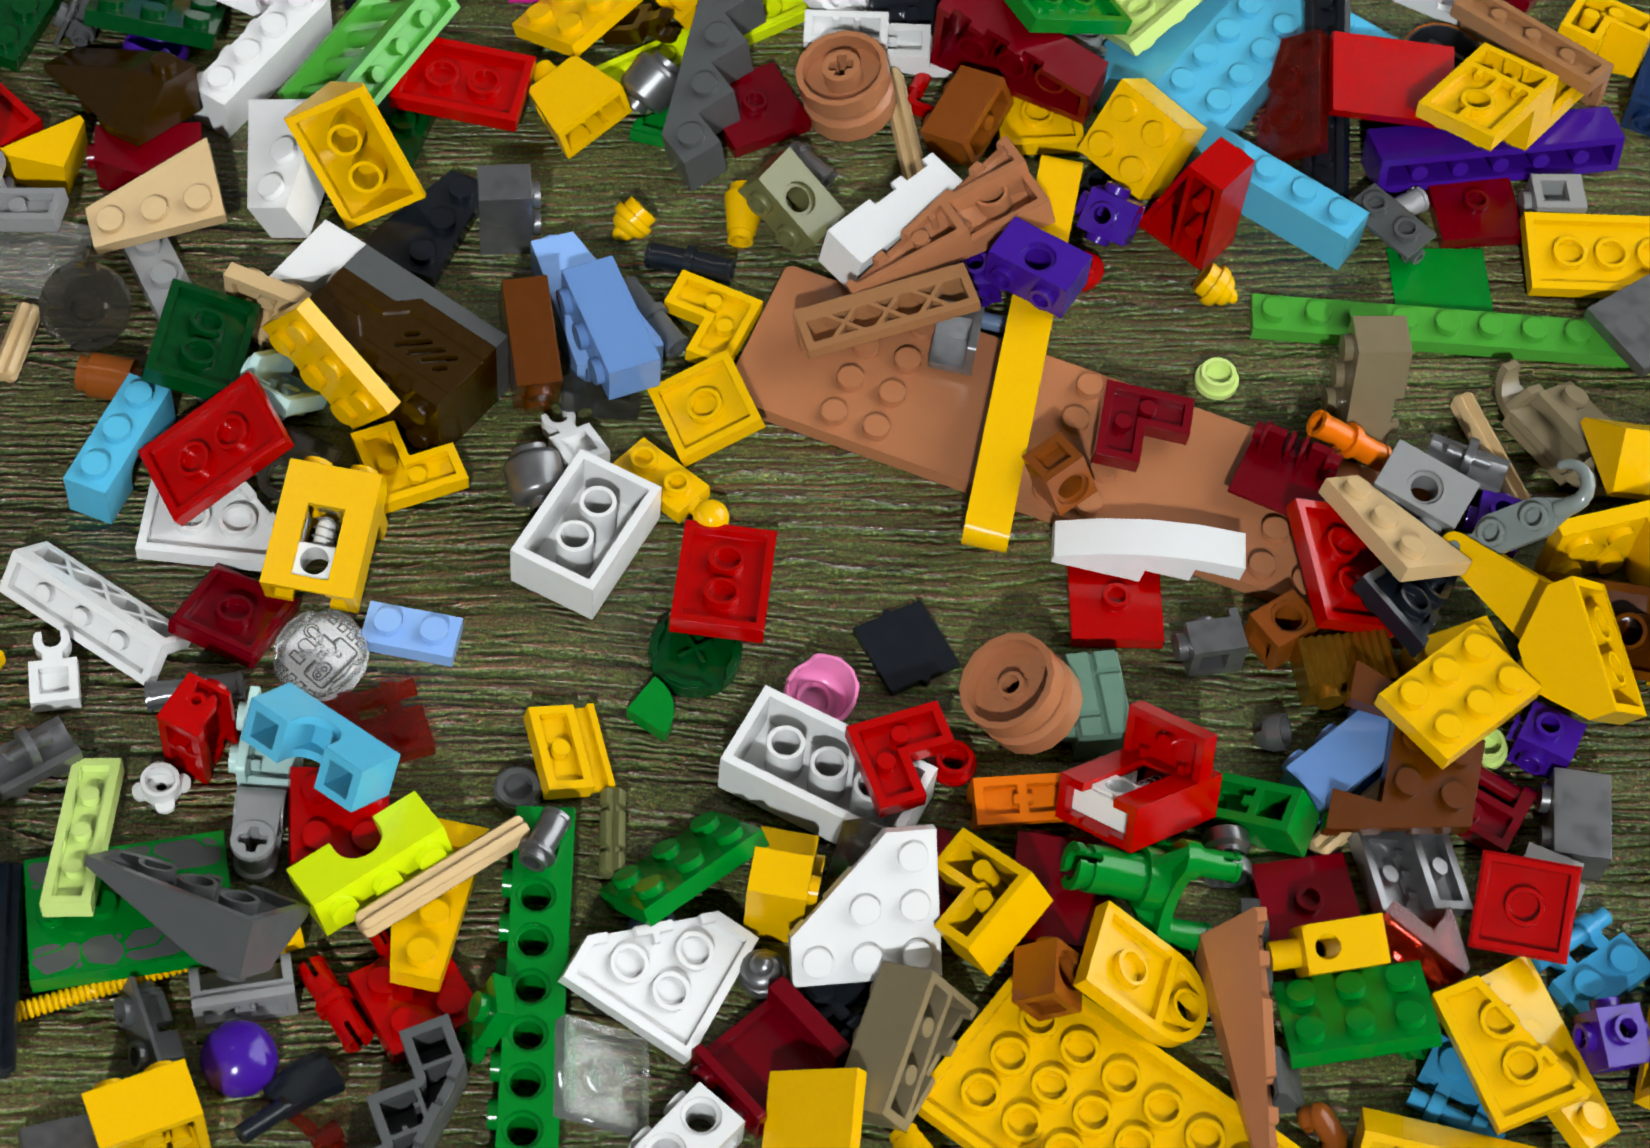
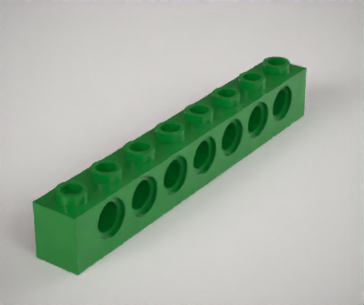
[485,806,576,1148]

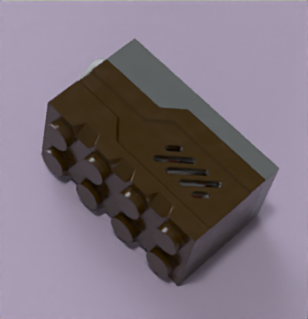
[310,244,509,451]

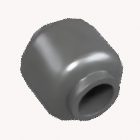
[620,50,680,115]
[503,442,565,513]

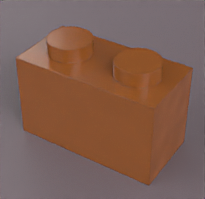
[920,65,1014,168]

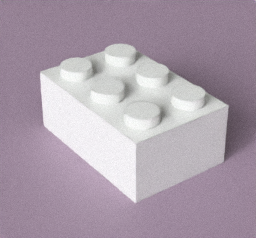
[510,448,662,620]

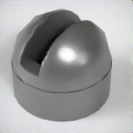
[1254,713,1292,752]

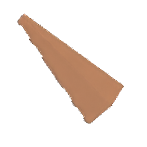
[846,135,1056,294]
[1194,907,1279,1148]

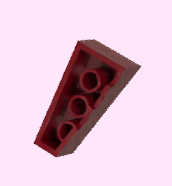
[930,0,1109,124]

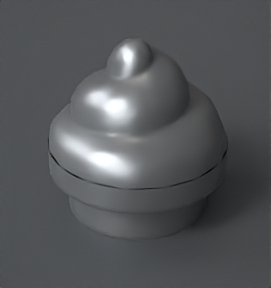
[738,949,788,999]

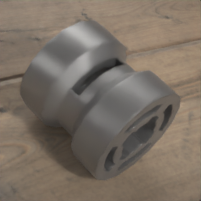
[1201,824,1253,890]

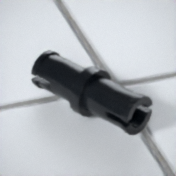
[644,240,736,285]

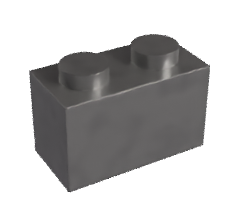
[477,164,541,255]
[1535,767,1612,881]

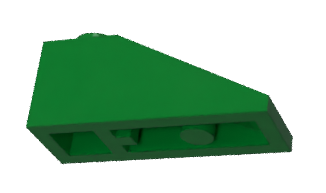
[1201,770,1321,857]

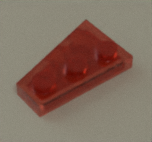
[1255,29,1328,163]

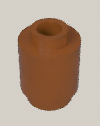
[74,352,144,401]

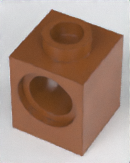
[1022,431,1097,516]
[1244,589,1320,671]
[1011,936,1082,1021]

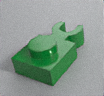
[456,973,516,1065]

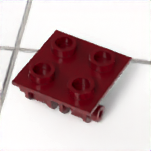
[1227,420,1344,517]

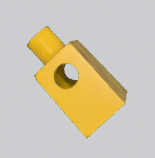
[528,56,632,159]
[1266,913,1391,979]

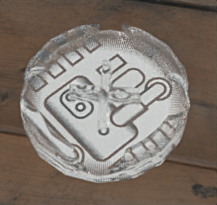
[273,609,369,702]

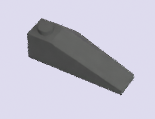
[85,848,310,982]

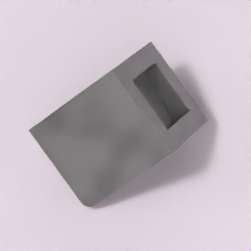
[928,299,985,376]

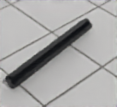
[0,861,25,1080]

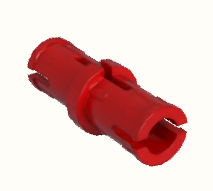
[296,955,374,1053]

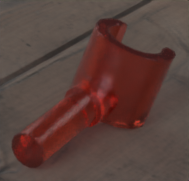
[288,1113,347,1148]

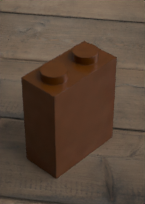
[498,275,563,413]

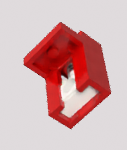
[1055,700,1223,854]

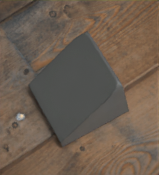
[1270,1046,1305,1113]

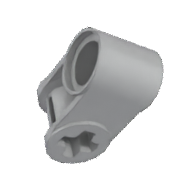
[230,786,288,884]

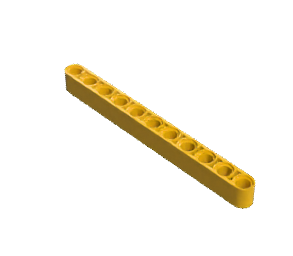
[961,155,1084,553]

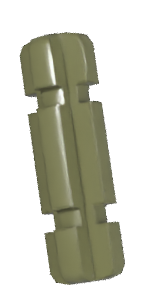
[599,787,626,880]

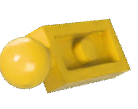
[612,437,730,527]

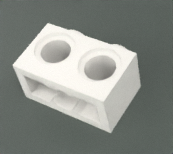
[628,1081,745,1148]

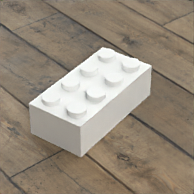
[718,685,938,857]

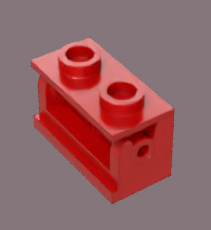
[156,672,239,785]

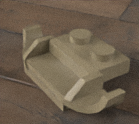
[1495,360,1613,496]

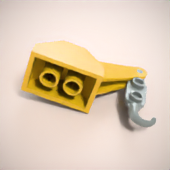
[1442,458,1647,725]

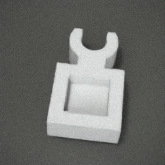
[541,406,610,470]
[28,629,82,713]

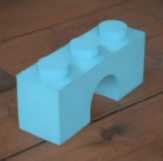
[63,373,176,525]
[241,682,401,812]

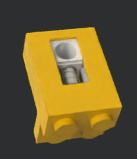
[259,456,388,613]

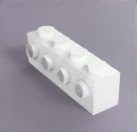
[194,0,333,139]

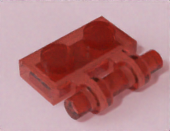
[322,678,436,764]

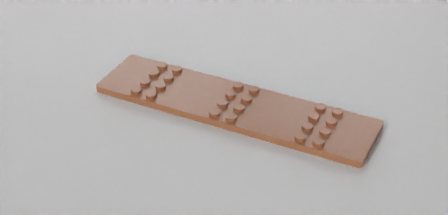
[736,266,1432,648]

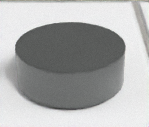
[494,766,542,816]

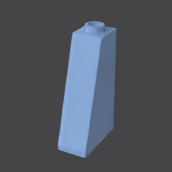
[530,231,664,392]

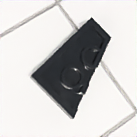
[362,170,478,288]
[1352,564,1458,658]

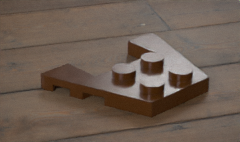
[1320,661,1485,836]

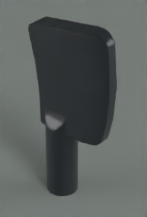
[234,1051,346,1145]

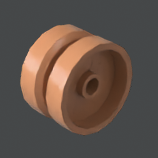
[795,30,897,142]
[959,633,1083,755]

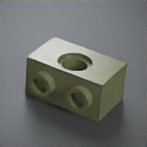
[738,147,846,256]

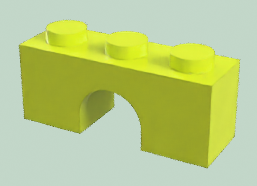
[286,791,454,936]

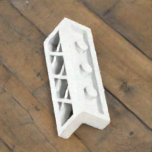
[0,541,191,685]

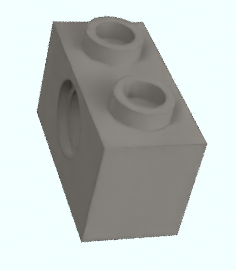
[1373,439,1481,537]

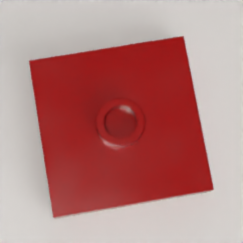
[1065,565,1165,649]
[1467,850,1583,965]

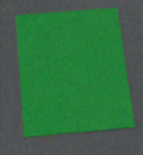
[1386,248,1494,312]

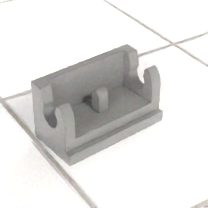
[188,953,298,1030]

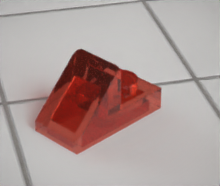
[1382,900,1470,991]

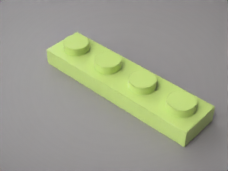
[39,758,125,917]

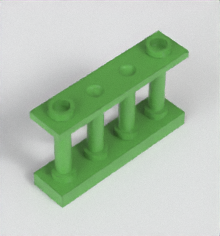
[277,0,461,106]

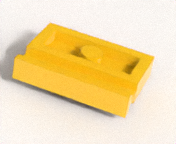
[523,703,616,800]

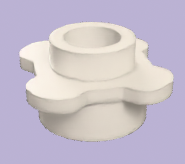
[132,761,191,814]

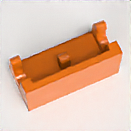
[966,772,1067,830]

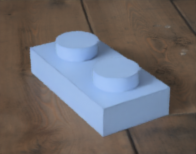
[359,601,463,667]

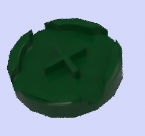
[648,617,742,698]

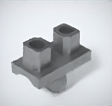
[1426,433,1511,504]
[0,716,83,801]

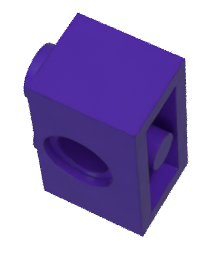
[984,216,1093,318]

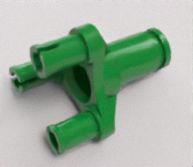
[1060,839,1243,952]

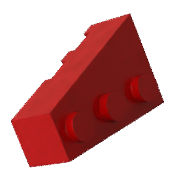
[1139,137,1255,271]

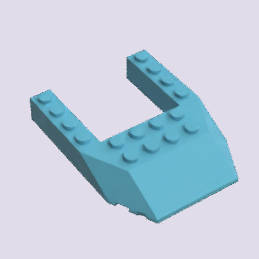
[1095,0,1398,270]

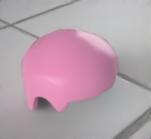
[783,653,860,721]

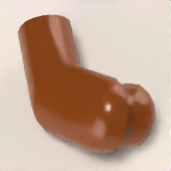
[1297,1101,1348,1148]

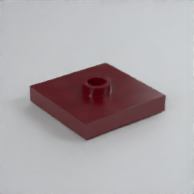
[720,62,812,158]
[1424,177,1522,249]
[168,563,300,669]
[1250,852,1361,953]

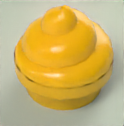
[612,196,657,241]
[1192,262,1238,306]

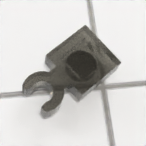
[560,375,640,421]

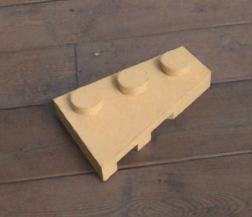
[85,137,228,255]
[1318,475,1472,582]

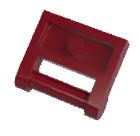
[1457,766,1538,853]

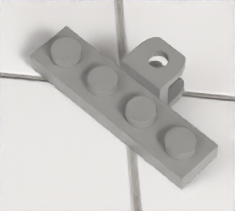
[0,150,69,232]

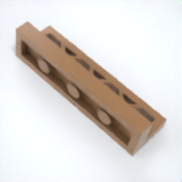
[1450,0,1614,108]
[793,262,981,359]

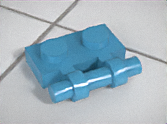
[1531,907,1650,1017]
[1405,1035,1506,1139]

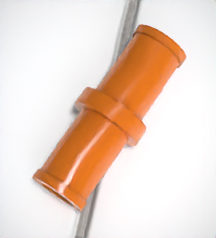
[1306,409,1392,471]

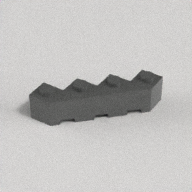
[662,0,766,192]
[366,1013,469,1148]

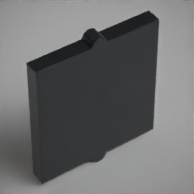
[853,600,960,696]

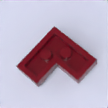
[1092,379,1195,472]

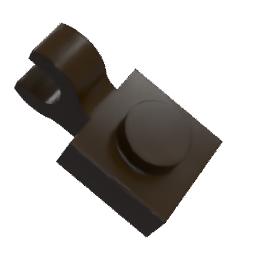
[602,3,681,45]

